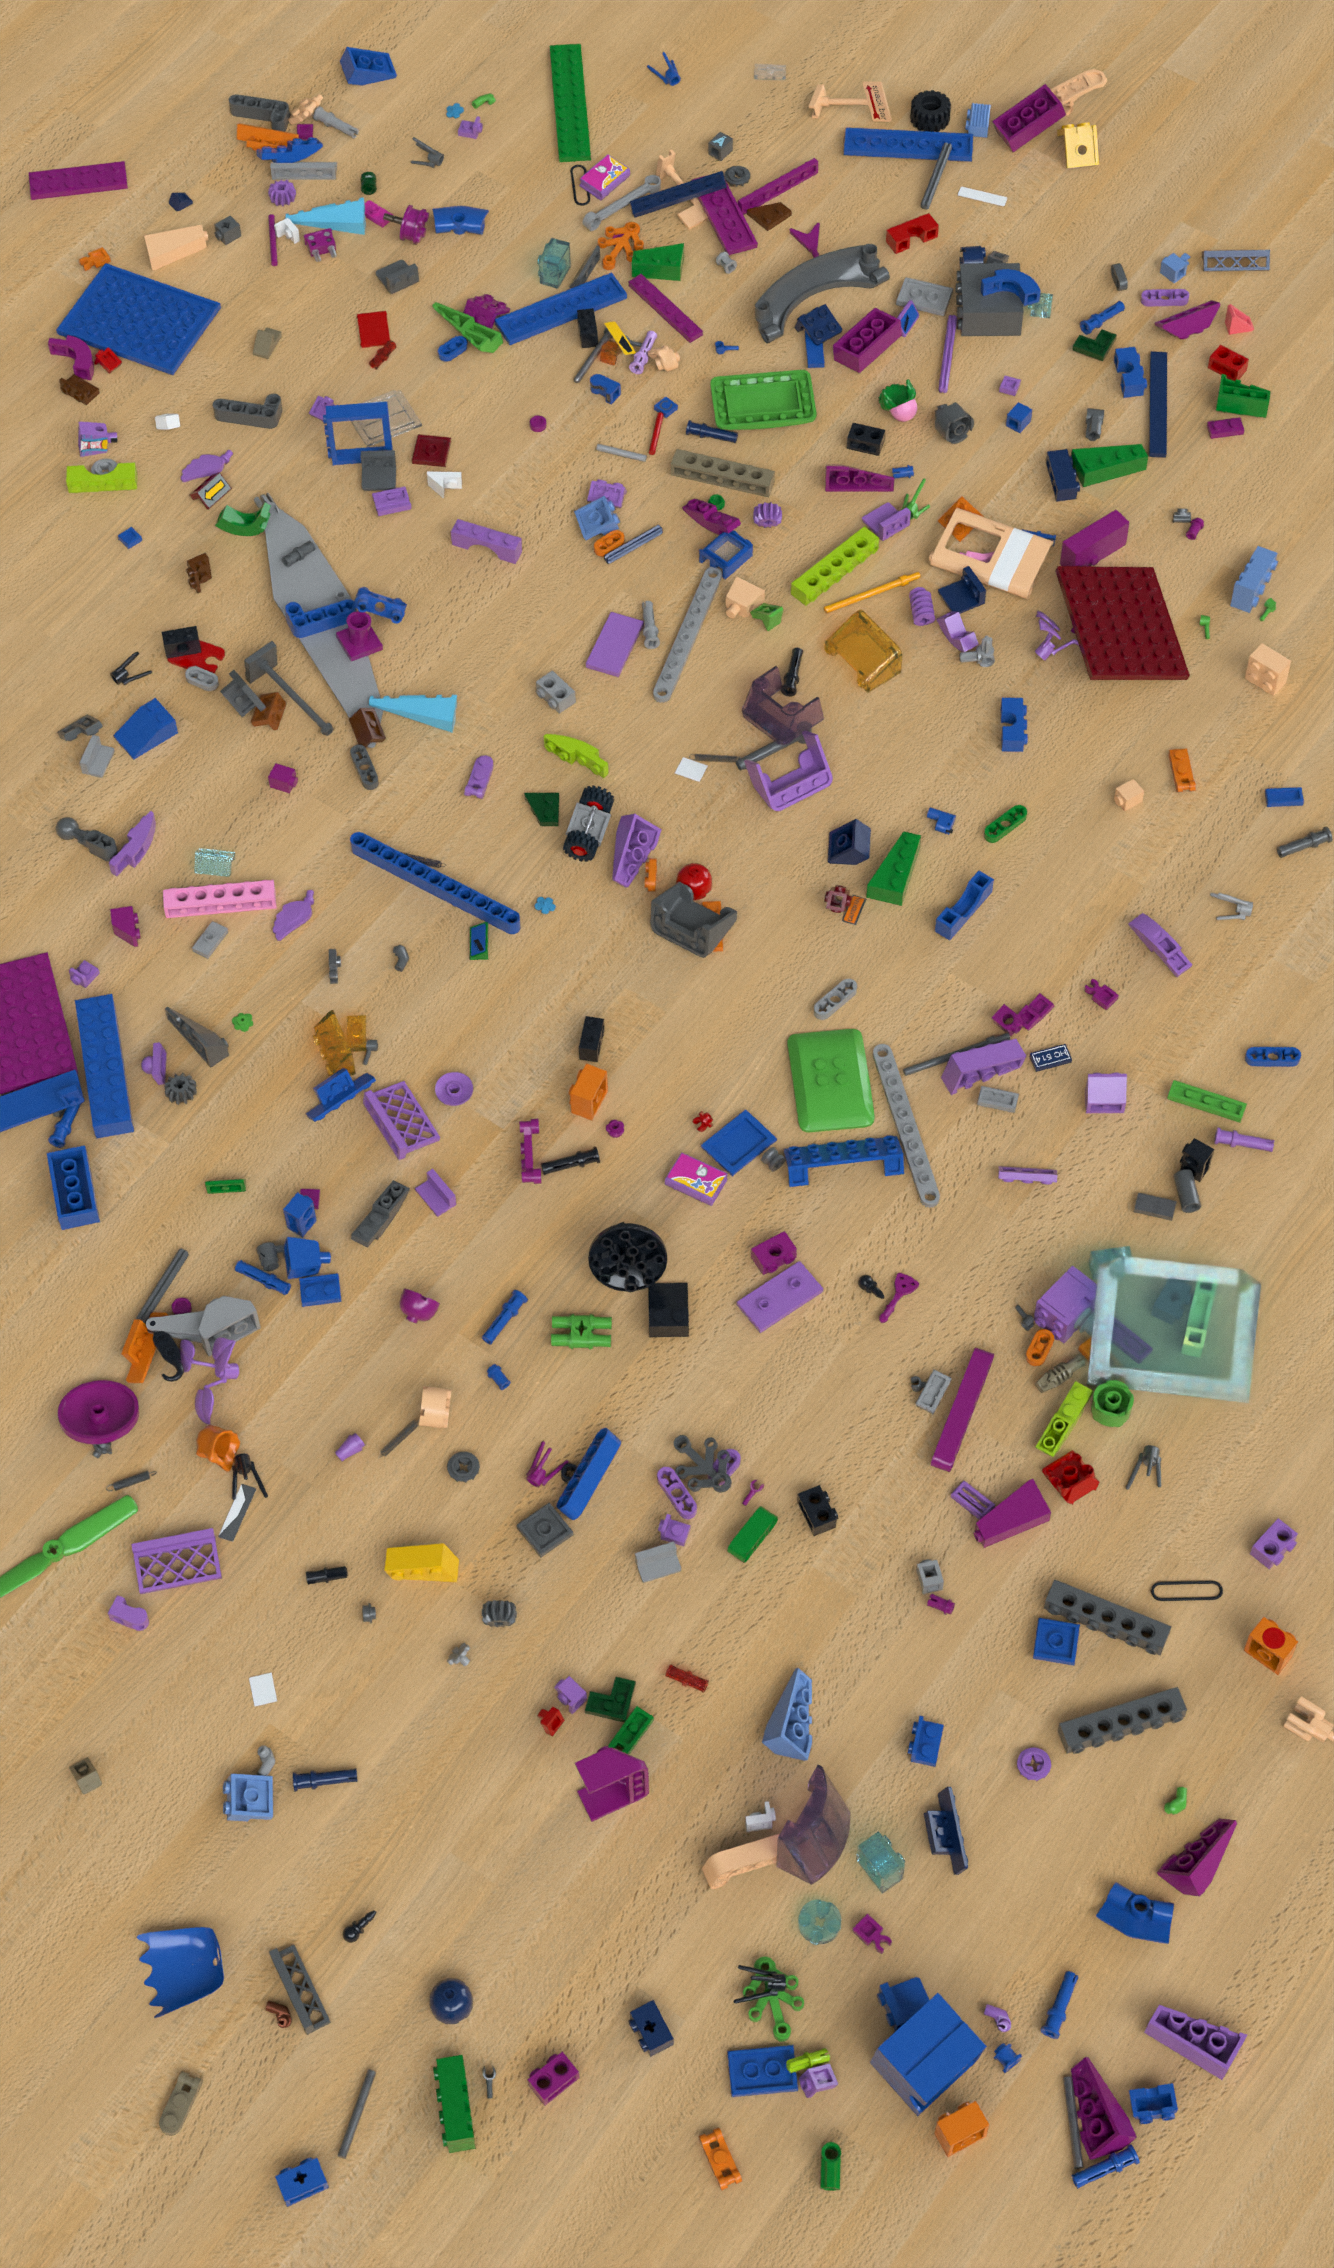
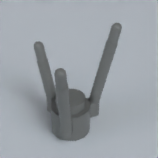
[411,137,444,168]
[1126,1445,1161,1490]

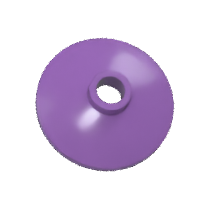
[435,1072,473,1106]

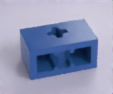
[275,2158,329,2207]

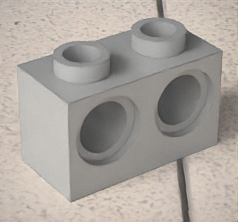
[536,671,576,714]

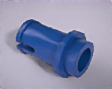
[892,465,914,479]
[487,1364,511,1390]

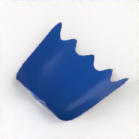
[136,1927,224,2018]

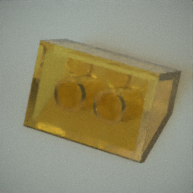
[312,1010,356,1076]

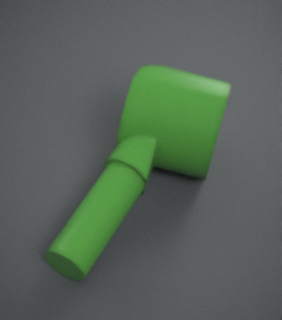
[1260,598,1276,621]
[1199,615,1210,639]

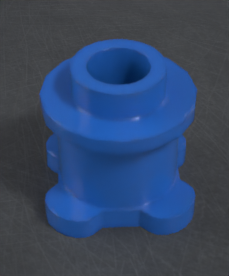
[994,2043,1022,2073]

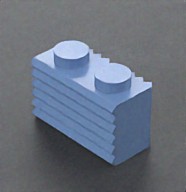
[965,103,991,138]

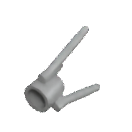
[1210,893,1253,920]

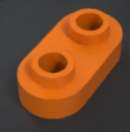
[594,530,625,557]
[645,858,657,892]
[1026,1329,1054,1366]

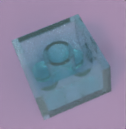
[537,238,571,289]
[856,1831,905,1894]

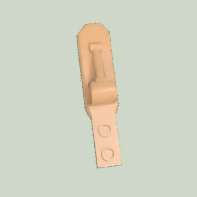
[1050,69,1107,116]

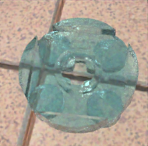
[798,1899,841,1945]

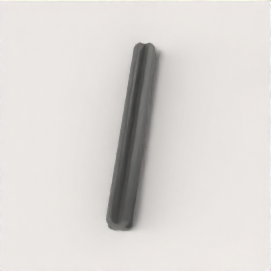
[921,142,952,210]
[132,1248,189,1324]

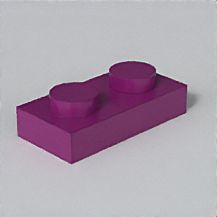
[1207,417,1244,439]

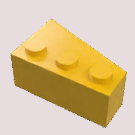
[384,1543,459,1582]

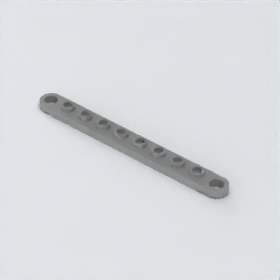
[653,567,722,703]
[873,1044,940,1208]

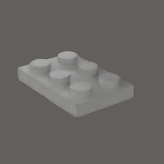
[896,277,953,316]

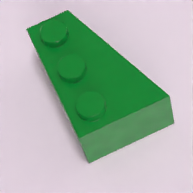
[631,243,684,281]
[1216,374,1271,418]

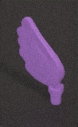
[181,450,233,482]
[273,890,314,941]

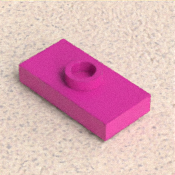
[365,200,393,228]

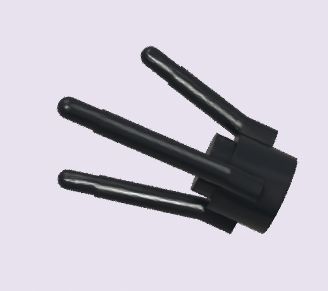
[110,652,152,686]
[232,1453,268,1500]
[733,1965,786,2004]

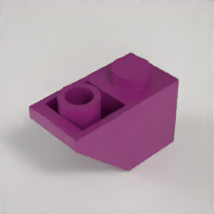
[110,906,141,947]

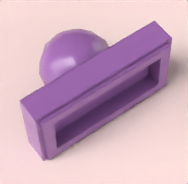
[141,1042,167,1085]

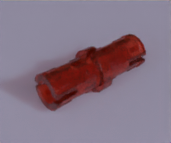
[369,340,397,370]
[665,1664,709,1693]

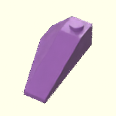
[612,814,662,888]

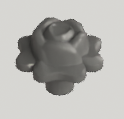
[92,1442,112,1458]

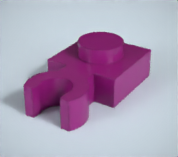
[1084,979,1119,1010]
[852,1914,892,1954]

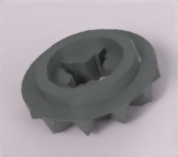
[725,166,750,187]
[447,1452,480,1483]

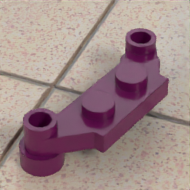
[519,1118,542,1184]

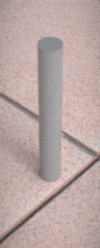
[596,444,647,462]

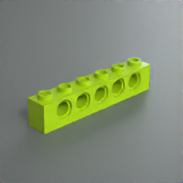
[791,526,879,606]

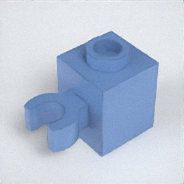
[1160,253,1190,283]

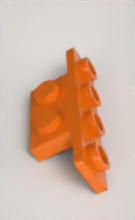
[237,123,299,151]
[121,1312,168,1383]

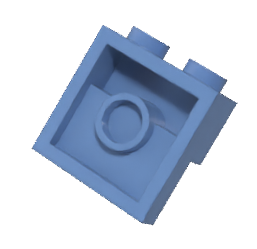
[574,496,620,540]
[223,1774,273,1822]

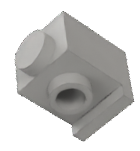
[916,1559,944,1594]

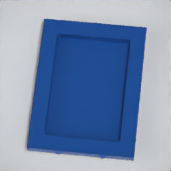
[701,1110,777,1176]

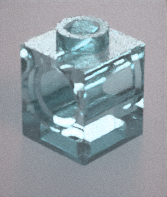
[1028,293,1053,318]

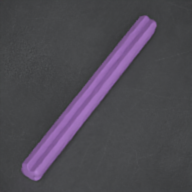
[938,315,957,393]

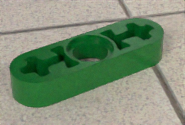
[984,805,1027,843]

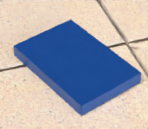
[727,2045,798,2097]

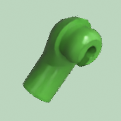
[472,93,496,109]
[1164,1787,1187,1815]

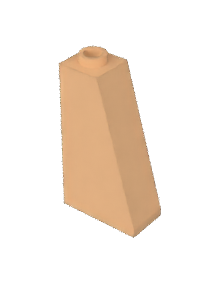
[144,224,208,270]

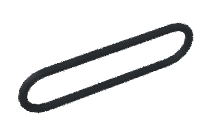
[570,165,590,206]
[1151,1581,1223,1601]

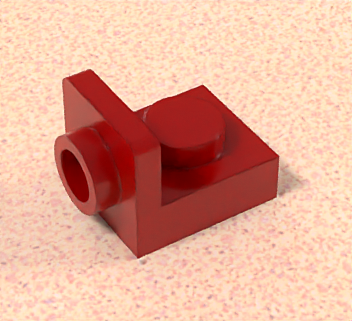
[94,347,122,374]

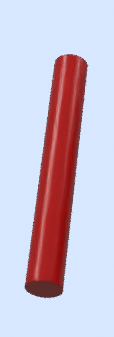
[649,412,664,455]

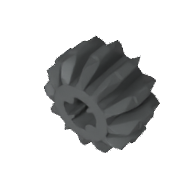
[164,1073,197,1106]
[481,1600,517,1627]

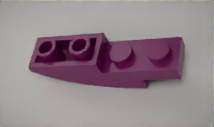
[682,498,741,535]

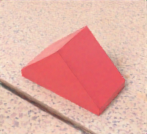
[1225,304,1254,335]

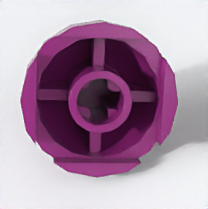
[399,1288,440,1324]

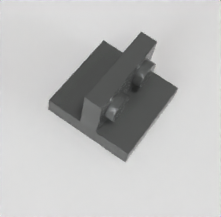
[220,670,266,717]

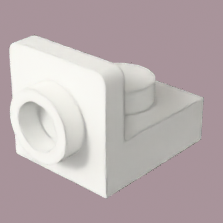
[274,218,300,244]
[745,1801,776,1832]

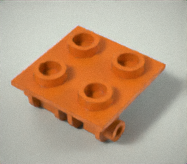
[938,496,984,542]

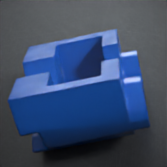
[1129,2083,1178,2124]

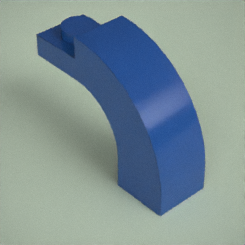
[980,269,1041,306]

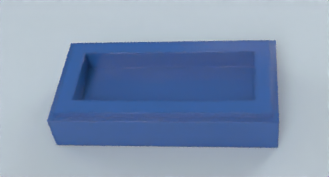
[1265,787,1304,807]

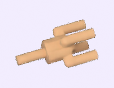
[1283,1696,1334,1743]

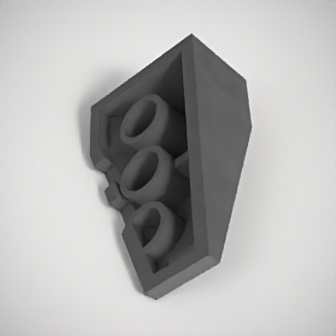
[165,1007,229,1068]

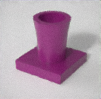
[336,611,383,662]

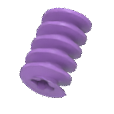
[909,587,935,626]

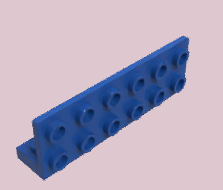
[0,1070,85,1132]
[784,1135,904,1187]

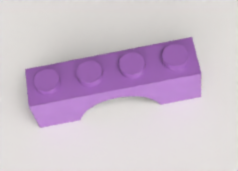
[451,519,522,564]

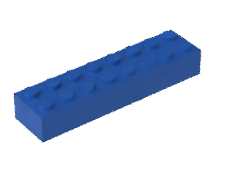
[75,994,134,1139]

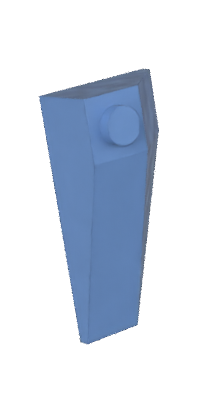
[762,1668,812,1761]

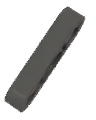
[350,745,379,790]

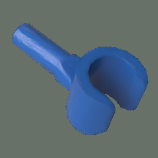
[715,341,739,355]

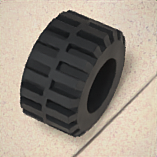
[910,90,951,132]

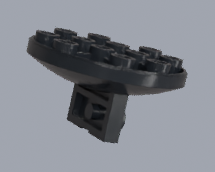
[588,1222,667,1293]

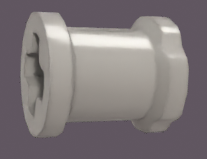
[716,252,737,274]

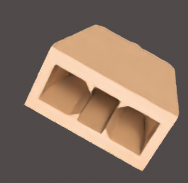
[726,577,765,619]

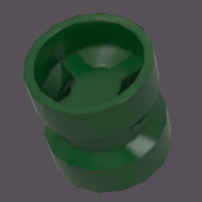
[360,172,377,195]

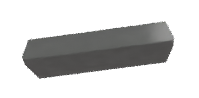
[569,245,600,288]

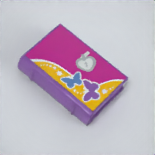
[579,154,630,201]
[665,1152,728,1206]

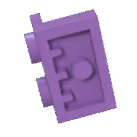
[587,479,627,508]

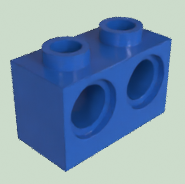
[283,1192,317,1238]

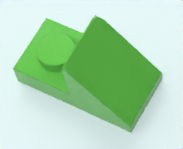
[750,603,783,631]

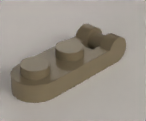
[159,2071,203,2136]

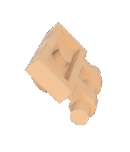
[288,94,323,125]

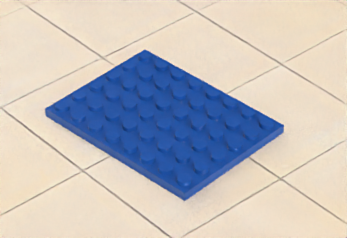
[56,263,221,375]

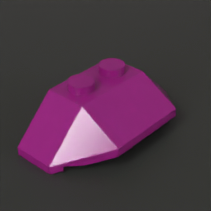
[1155,300,1220,339]

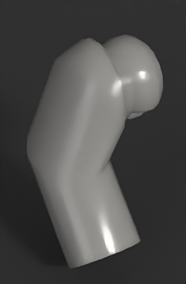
[257,1745,275,1776]

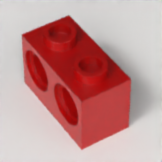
[1208,344,1249,381]

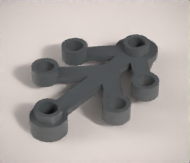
[674,1435,732,1493]

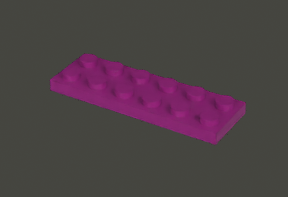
[29,161,128,200]
[691,175,758,255]

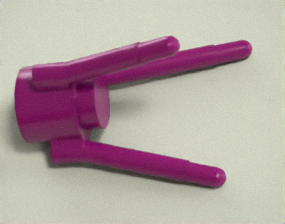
[526,1441,569,1487]

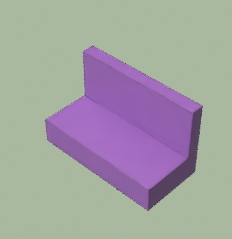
[415,1169,456,1217]

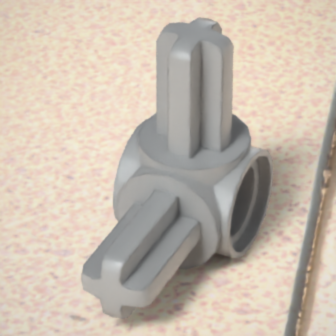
[959,636,995,667]

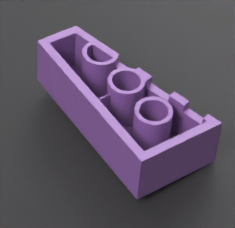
[941,1039,1026,1095]
[1144,2005,1247,2080]

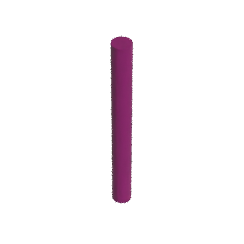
[268,214,278,266]

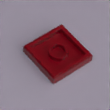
[412,434,451,467]

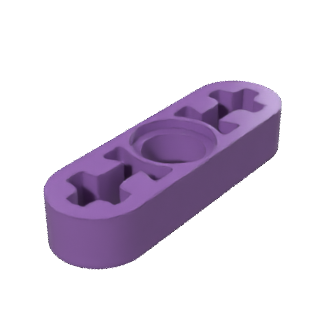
[1141,289,1189,307]
[657,1467,697,1519]

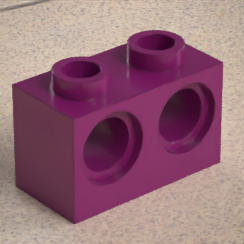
[527,2051,580,2106]

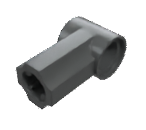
[1086,408,1104,441]

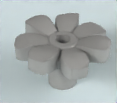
[447,1643,470,1666]

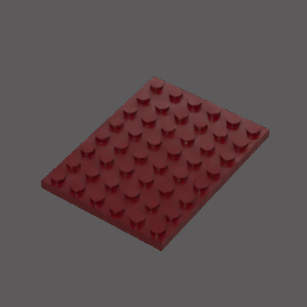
[1055,566,1190,680]

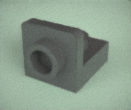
[986,251,1009,263]

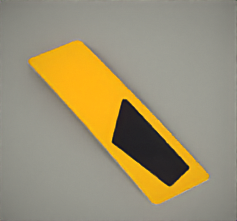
[604,321,636,355]

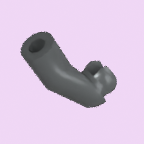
[393,945,409,972]

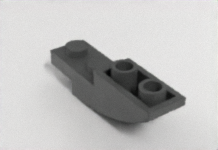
[351,1180,410,1248]

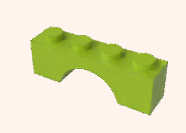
[66,462,137,493]

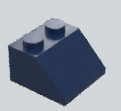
[828,819,871,865]

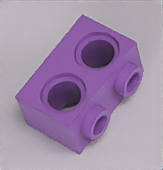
[1250,1518,1298,1570]

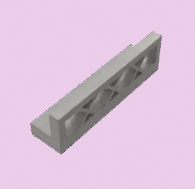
[270,162,337,180]

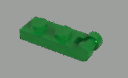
[608,1706,654,1754]

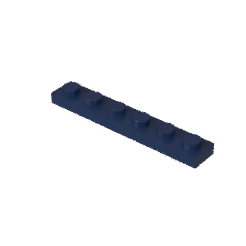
[630,171,727,218]

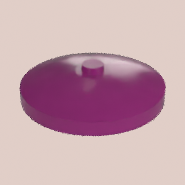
[58,1380,139,1444]

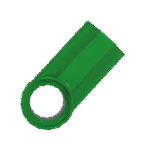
[820,2142,841,2191]

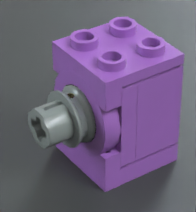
[1034,1265,1103,1344]

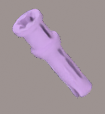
[629,331,657,374]

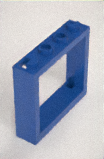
[323,401,393,465]

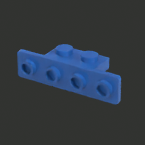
[306,1068,376,1122]

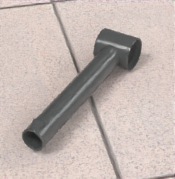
[736,720,812,770]

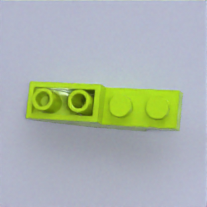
[543,734,609,778]
[1035,1381,1093,1457]

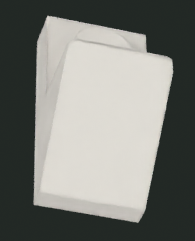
[427,471,462,498]

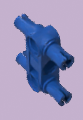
[353,587,407,624]

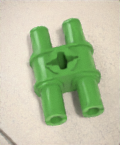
[551,1314,612,1350]

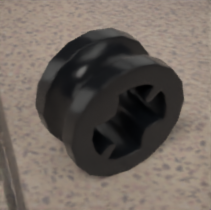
[561,1463,577,1484]

